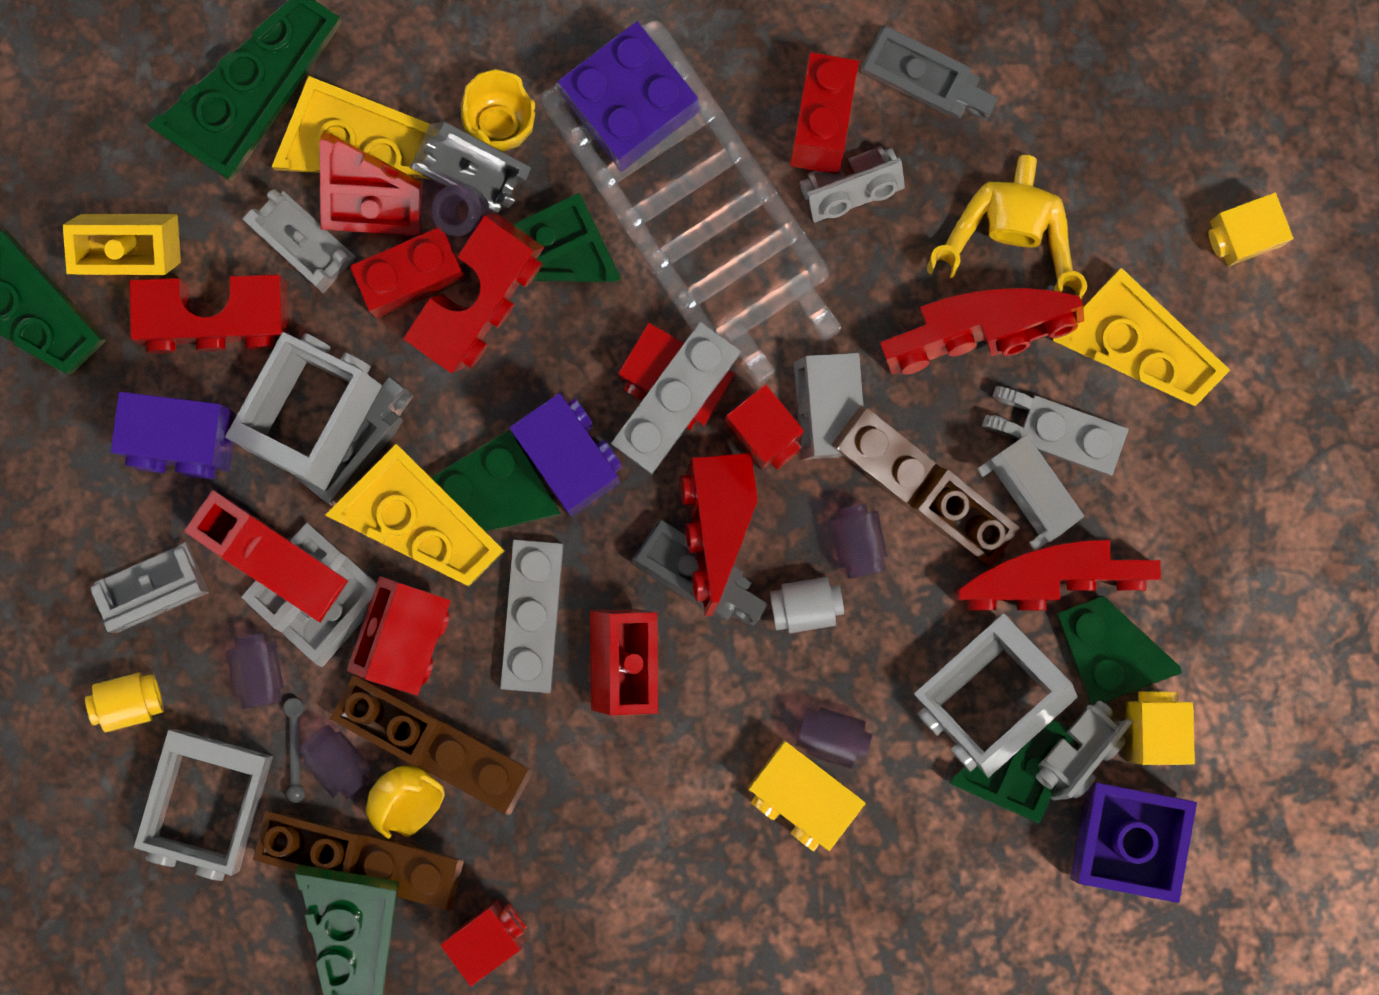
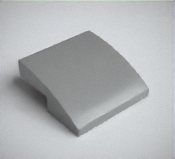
[241,523,377,667]

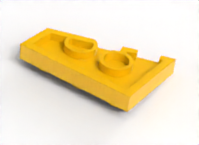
[272,76,430,179]
[1052,268,1230,406]
[325,444,505,586]

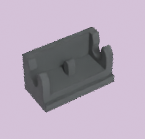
[410,122,531,213]

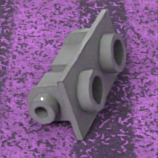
[799,146,905,223]
[1036,701,1133,801]

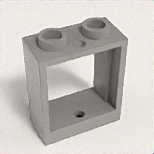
[225,332,382,491]
[914,613,1077,778]
[134,729,273,881]

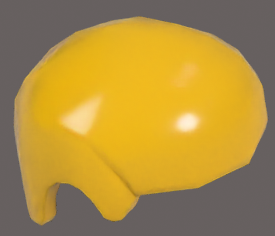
[460,69,535,152]
[365,765,445,839]

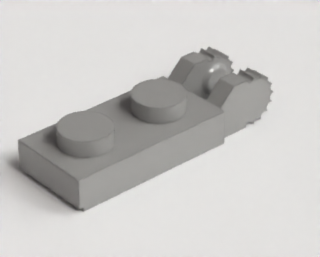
[982,386,1129,477]

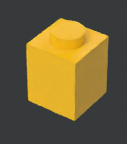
[1208,192,1294,267]

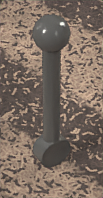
[284,698,305,803]

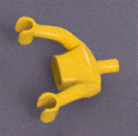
[927,155,1087,299]

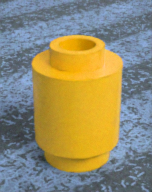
[85,672,164,733]

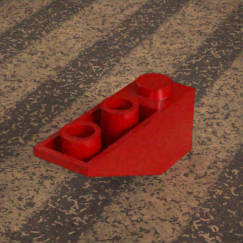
[679,453,758,616]
[184,490,348,623]

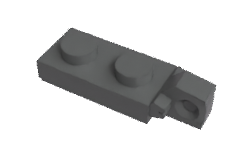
[860,25,998,121]
[295,377,413,507]
[631,520,768,627]

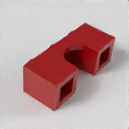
[403,213,544,374]
[129,275,289,354]

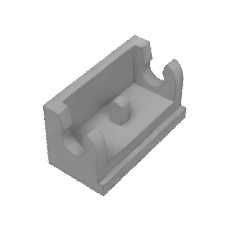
[243,189,356,293]
[794,353,864,460]
[977,435,1084,551]
[91,542,209,633]

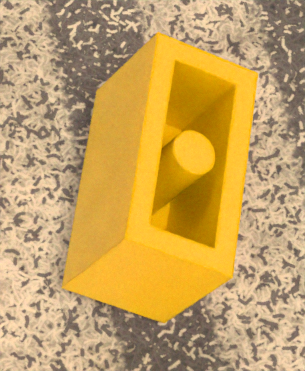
[63,214,181,275]
[1125,691,1195,765]
[748,740,866,852]

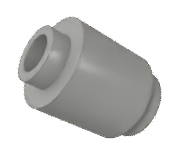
[769,577,844,633]

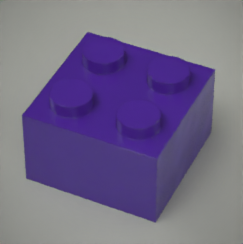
[557,21,699,172]
[111,392,237,479]
[509,393,622,517]
[1070,782,1197,903]

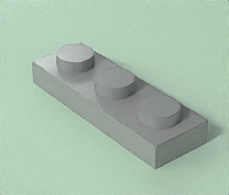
[611,322,741,475]
[501,540,564,693]

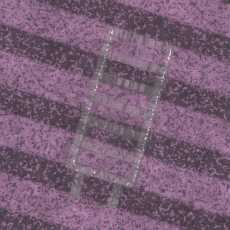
[540,20,841,386]

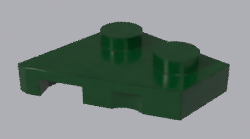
[513,192,621,282]
[1055,596,1182,706]
[949,720,1075,824]

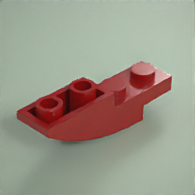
[880,288,1084,375]
[954,540,1161,611]

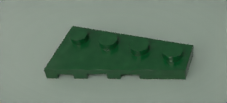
[147,0,343,183]

